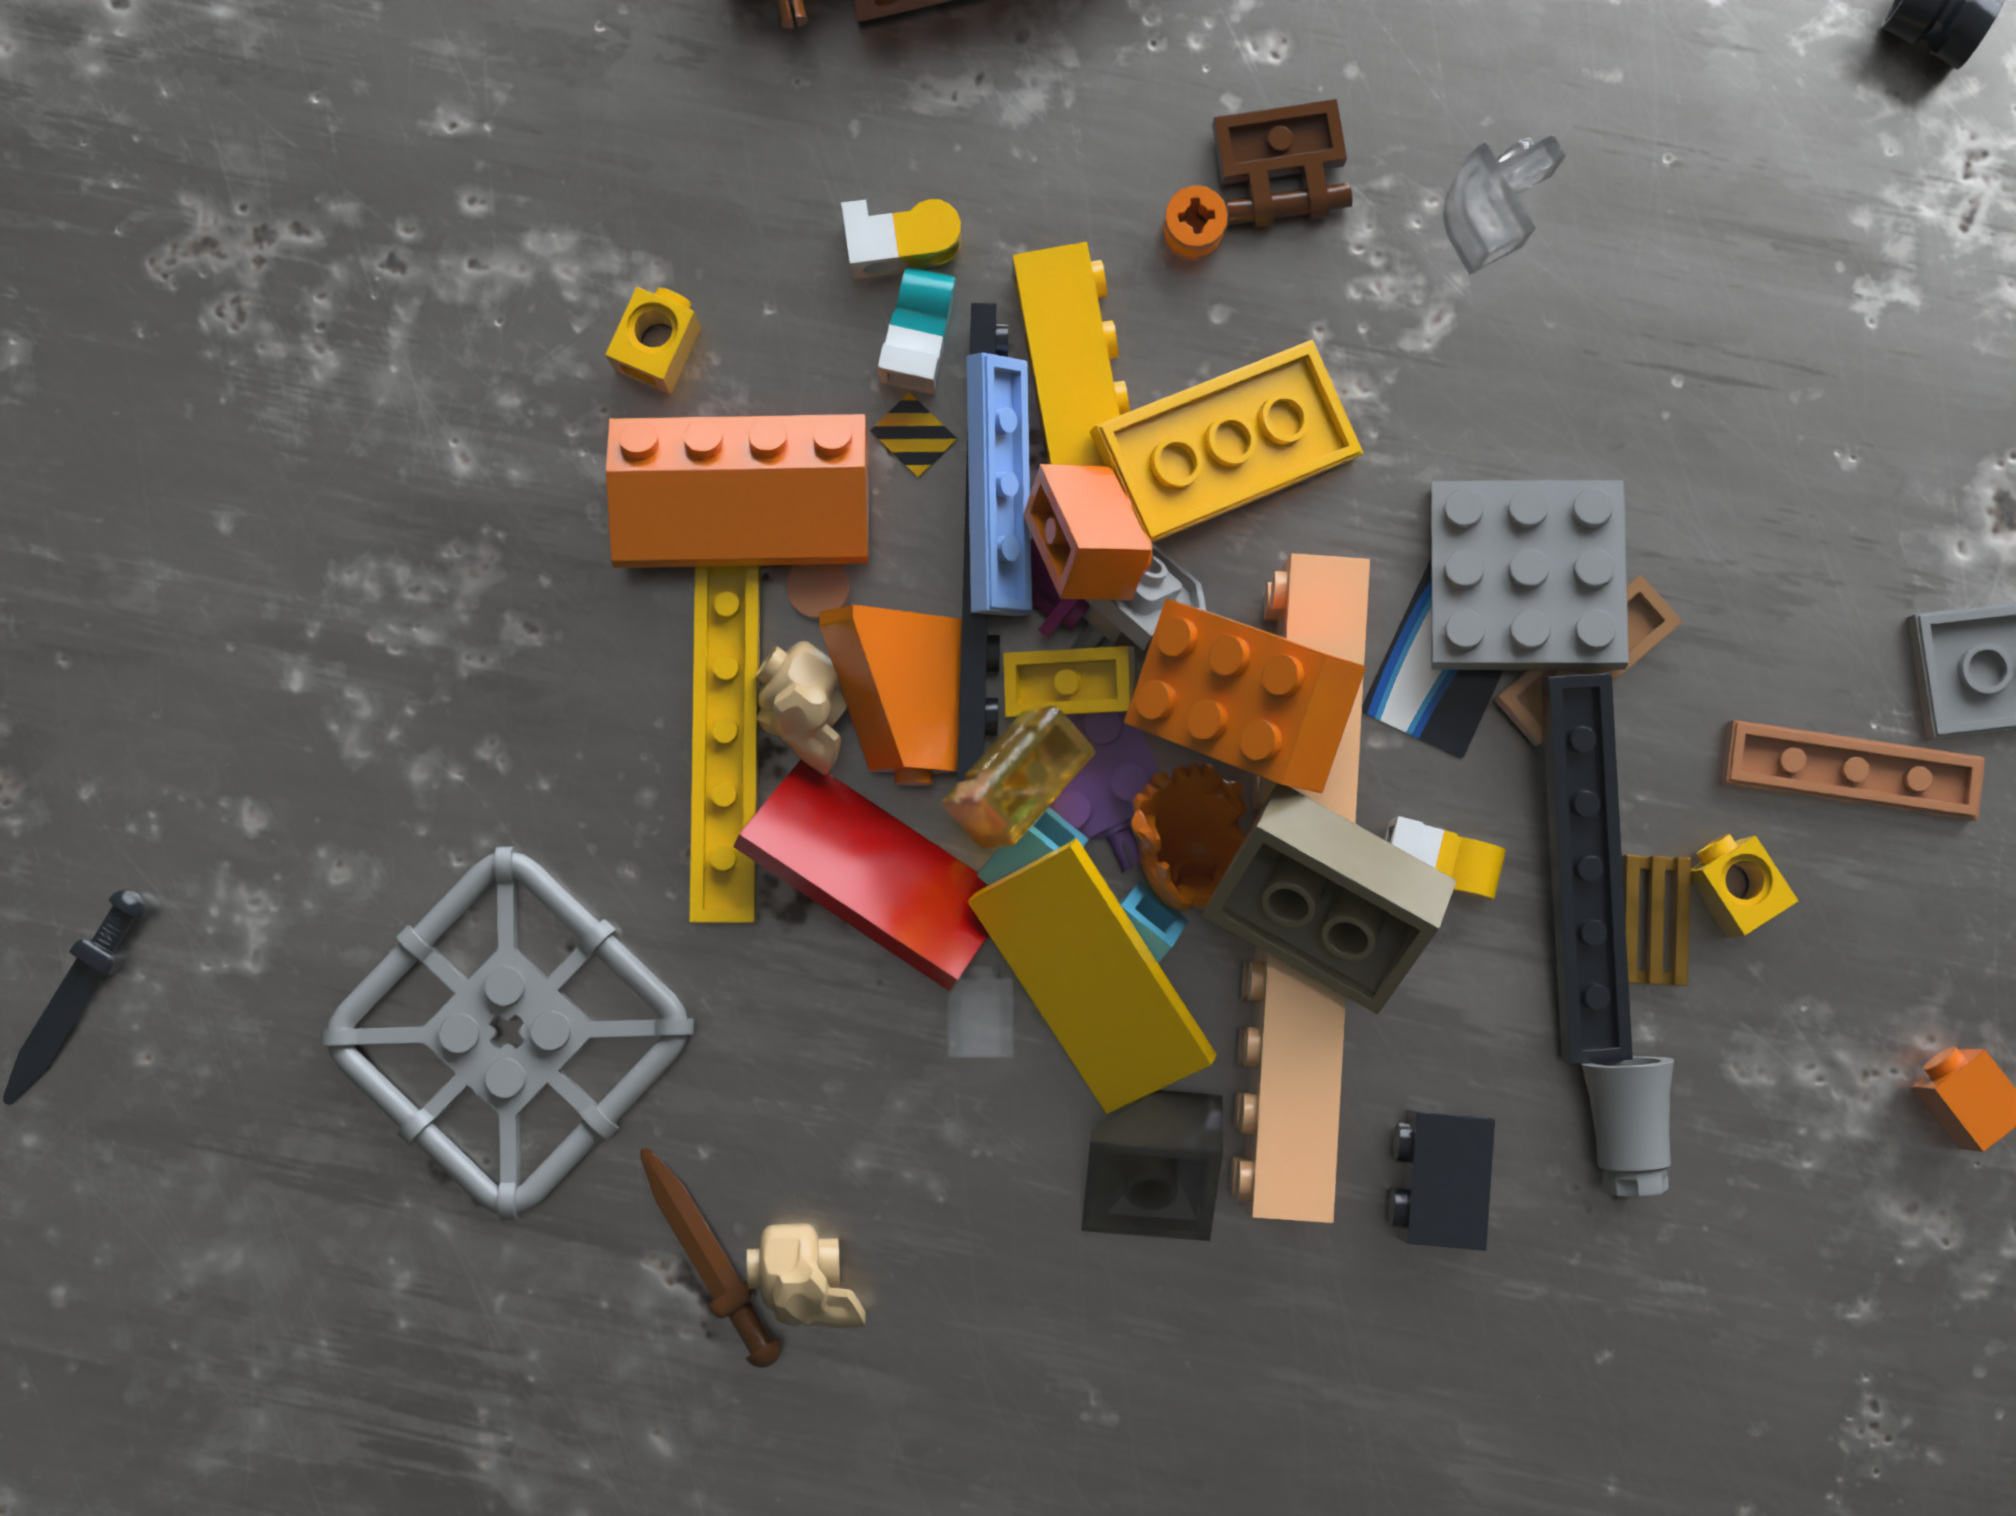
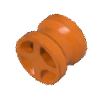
[1162,185,1228,261]

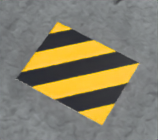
[870,392,958,478]

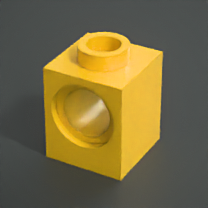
[605,286,701,395]
[1691,834,1798,938]

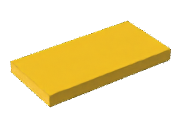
[1090,339,1364,543]
[967,838,1217,1114]

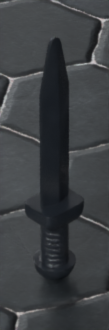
[3,889,147,1105]

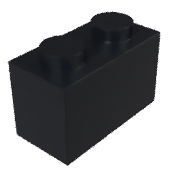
[1389,1110,1495,1251]

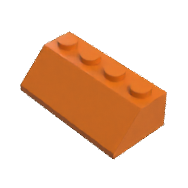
[606,414,869,568]

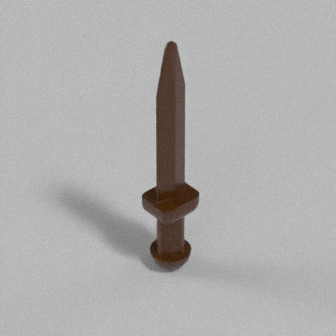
[640,1148,782,1368]

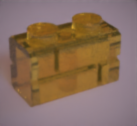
[941,706,1095,848]

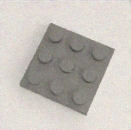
[1430,480,1629,670]

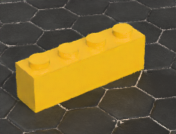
[1012,242,1130,467]

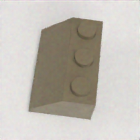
[1202,783,1457,1015]

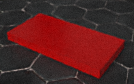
[733,759,989,992]

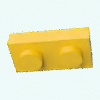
[1003,646,1135,718]

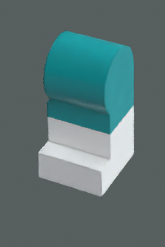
[878,266,956,395]

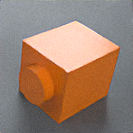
[1912,1046,2016,1152]

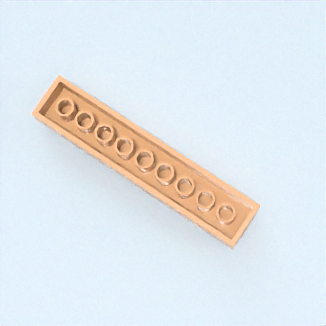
[1230,553,1370,1223]

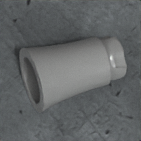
[1581,1056,1674,1197]

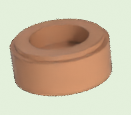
[786,564,850,621]

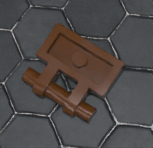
[1212,99,1353,228]

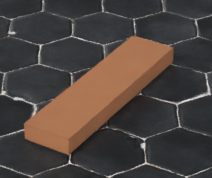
[1720,720,1985,821]

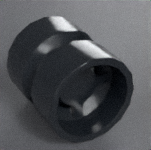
[1881,0,2005,70]

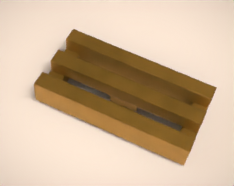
[1622,854,1691,986]

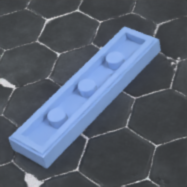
[966,352,1032,616]

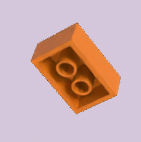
[1124,598,1367,793]

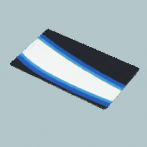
[1362,558,1504,758]

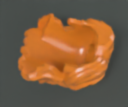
[1131,763,1247,911]

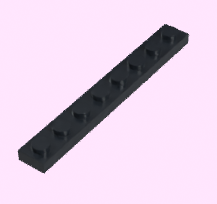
[957,303,1009,814]

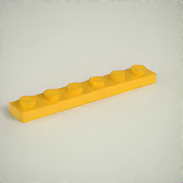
[690,566,761,923]

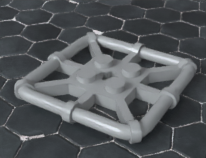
[321,846,694,1221]

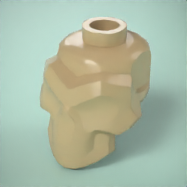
[755,641,847,775]
[747,1223,866,1329]

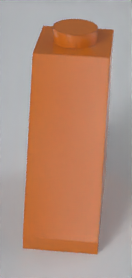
[819,604,962,786]

